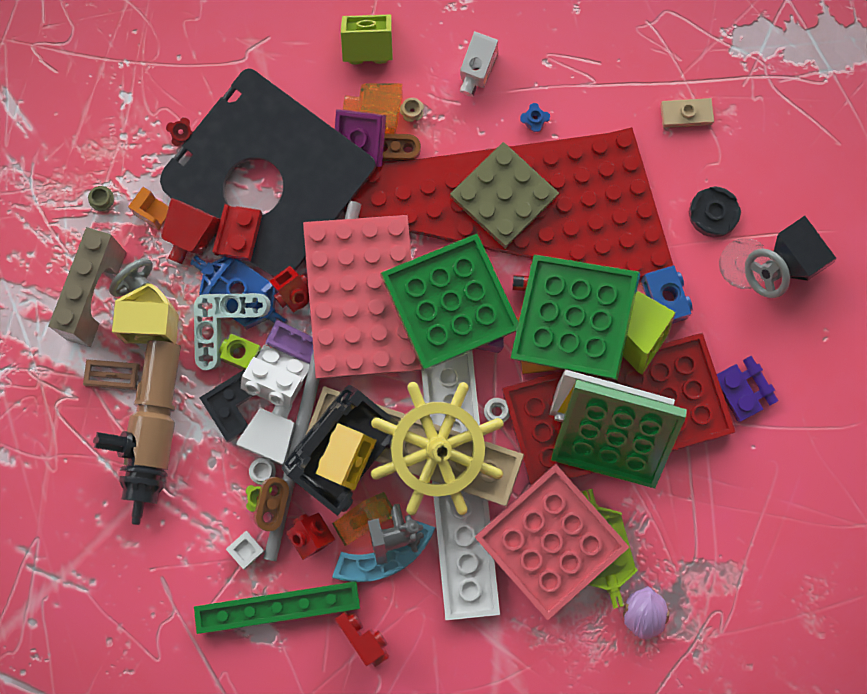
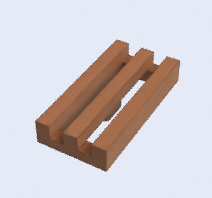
[83,359,140,391]

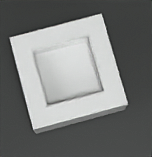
[226,531,265,570]

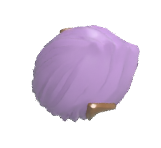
[623,586,669,640]

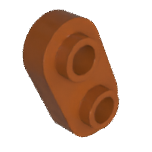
[382,133,421,161]
[254,477,289,531]

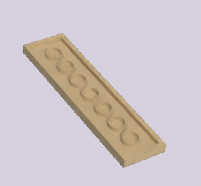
[306,386,524,507]

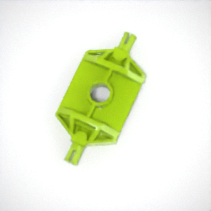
[582,489,638,609]

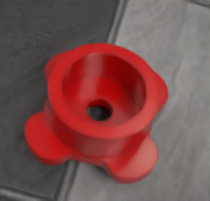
[166,117,193,146]

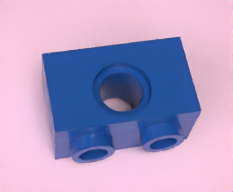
[641,265,693,324]

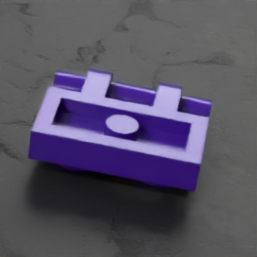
[717,355,779,423]

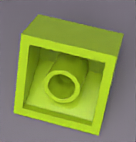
[341,14,393,65]

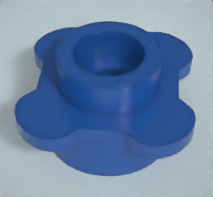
[520,103,550,132]

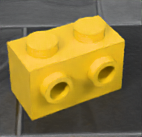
[316,423,376,490]

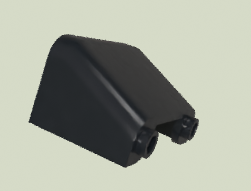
[281,385,398,516]

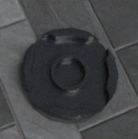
[688,186,741,237]

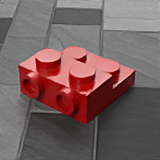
[335,612,389,667]

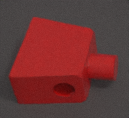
[161,198,221,264]

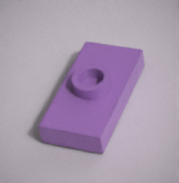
[265,320,313,364]

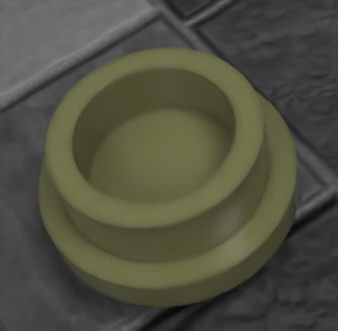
[88,186,114,211]

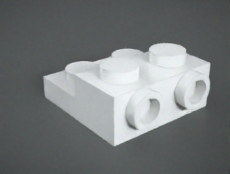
[241,345,310,409]

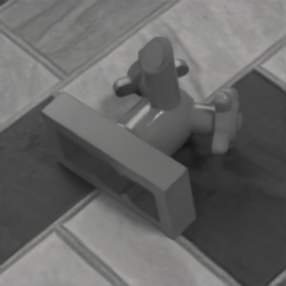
[368,504,424,565]

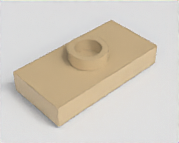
[660,98,714,128]

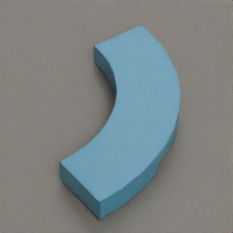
[332,519,435,582]

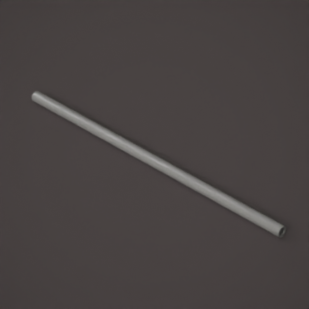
[263,201,361,561]

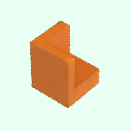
[128,187,169,230]

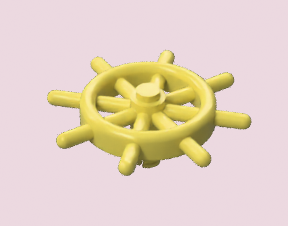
[371,382,504,515]

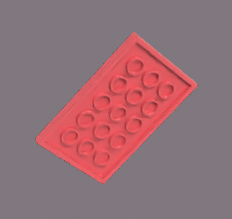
[303,215,422,379]

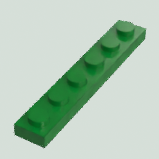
[194,581,360,634]

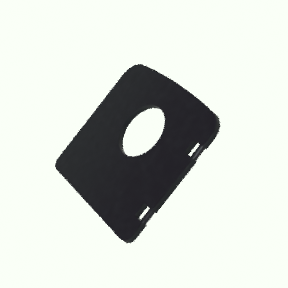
[160,68,376,277]

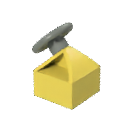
[109,258,179,344]

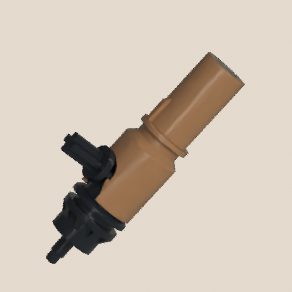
[93,340,181,525]

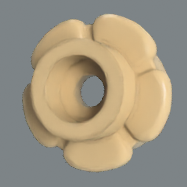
[400,98,424,122]

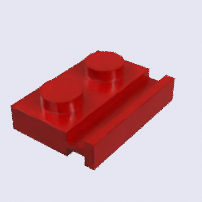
[212,204,263,262]

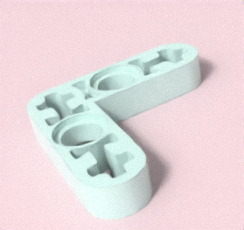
[194,293,271,370]

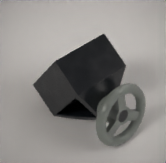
[745,215,836,298]

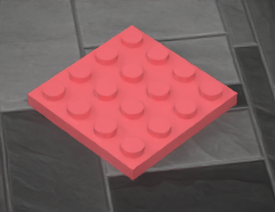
[474,464,629,620]

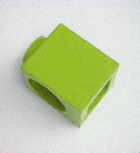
[219,334,262,370]

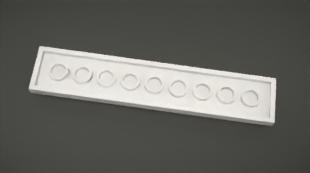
[421,351,500,620]

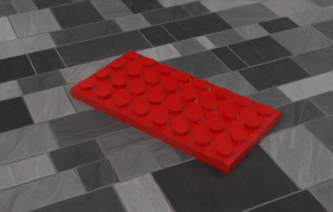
[502,332,736,486]

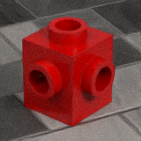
[269,266,309,313]
[286,512,336,560]

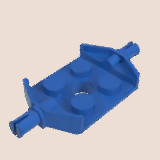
[190,255,287,330]

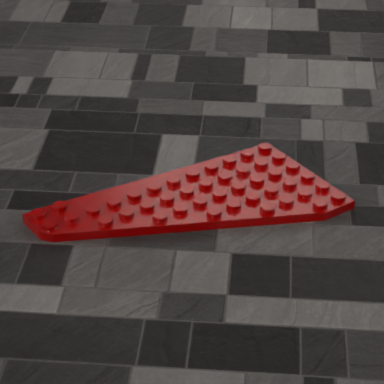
[343,127,674,279]

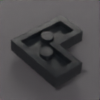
[199,369,255,443]

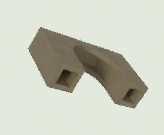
[48,227,126,347]

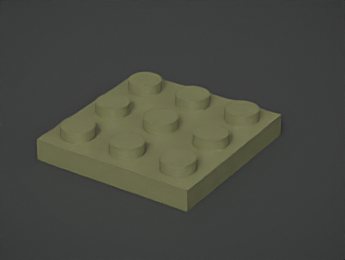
[450,142,559,249]

